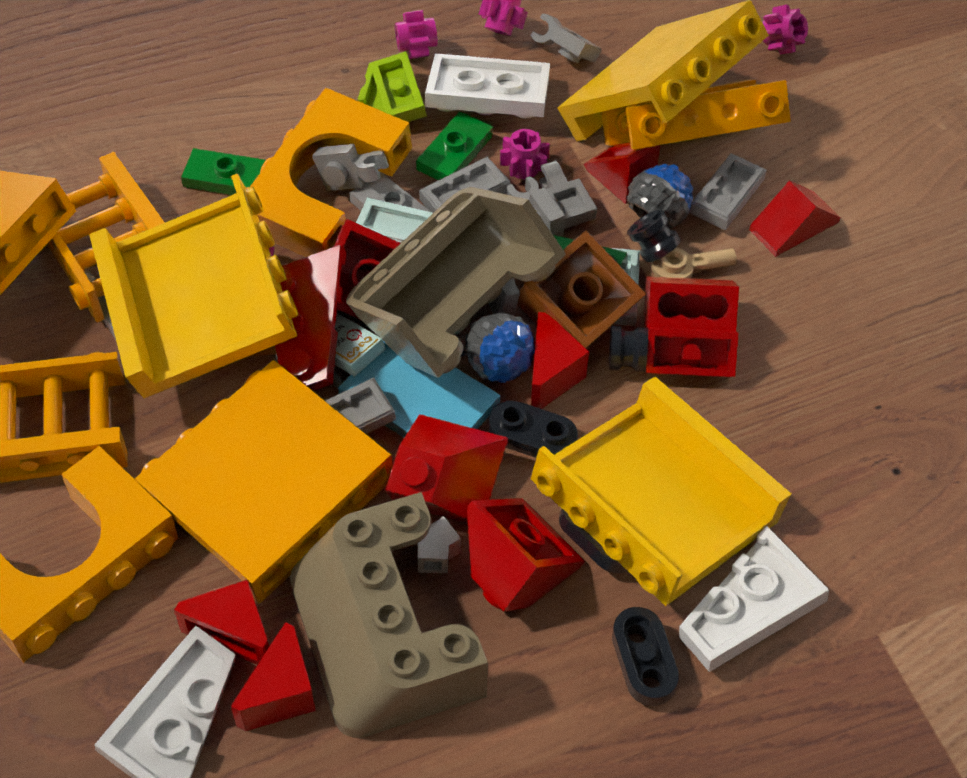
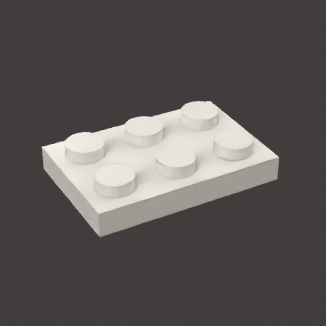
[425,54,550,118]

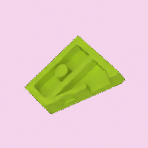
[357,51,427,122]

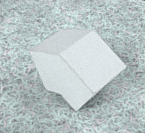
[418,517,461,573]

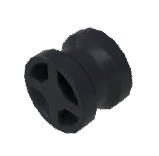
[627,210,681,262]
[609,326,648,372]

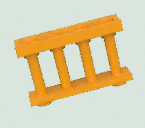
[601,80,791,150]
[47,152,165,323]
[0,352,128,483]

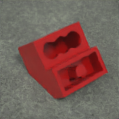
[644,276,740,377]

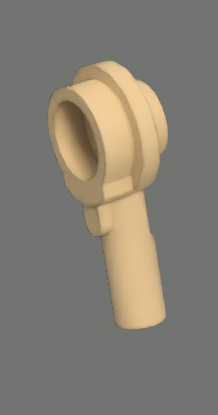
[652,248,736,279]

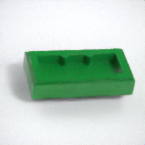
[416,111,493,181]
[181,148,266,195]

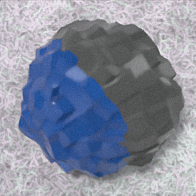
[627,163,694,228]
[465,313,535,383]

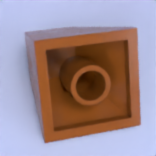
[517,231,646,348]

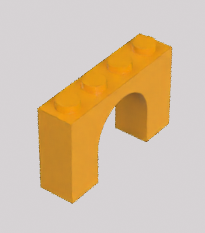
[246,87,412,257]
[0,446,179,663]

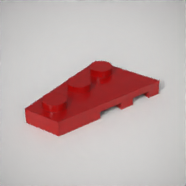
[275,245,346,391]

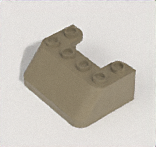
[346,187,566,378]
[290,492,488,738]

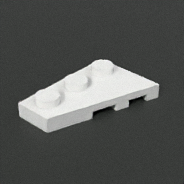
[679,526,829,672]
[95,626,236,778]

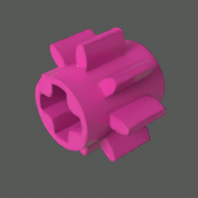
[478,0,528,36]
[762,4,808,55]
[395,10,438,59]
[500,129,550,179]

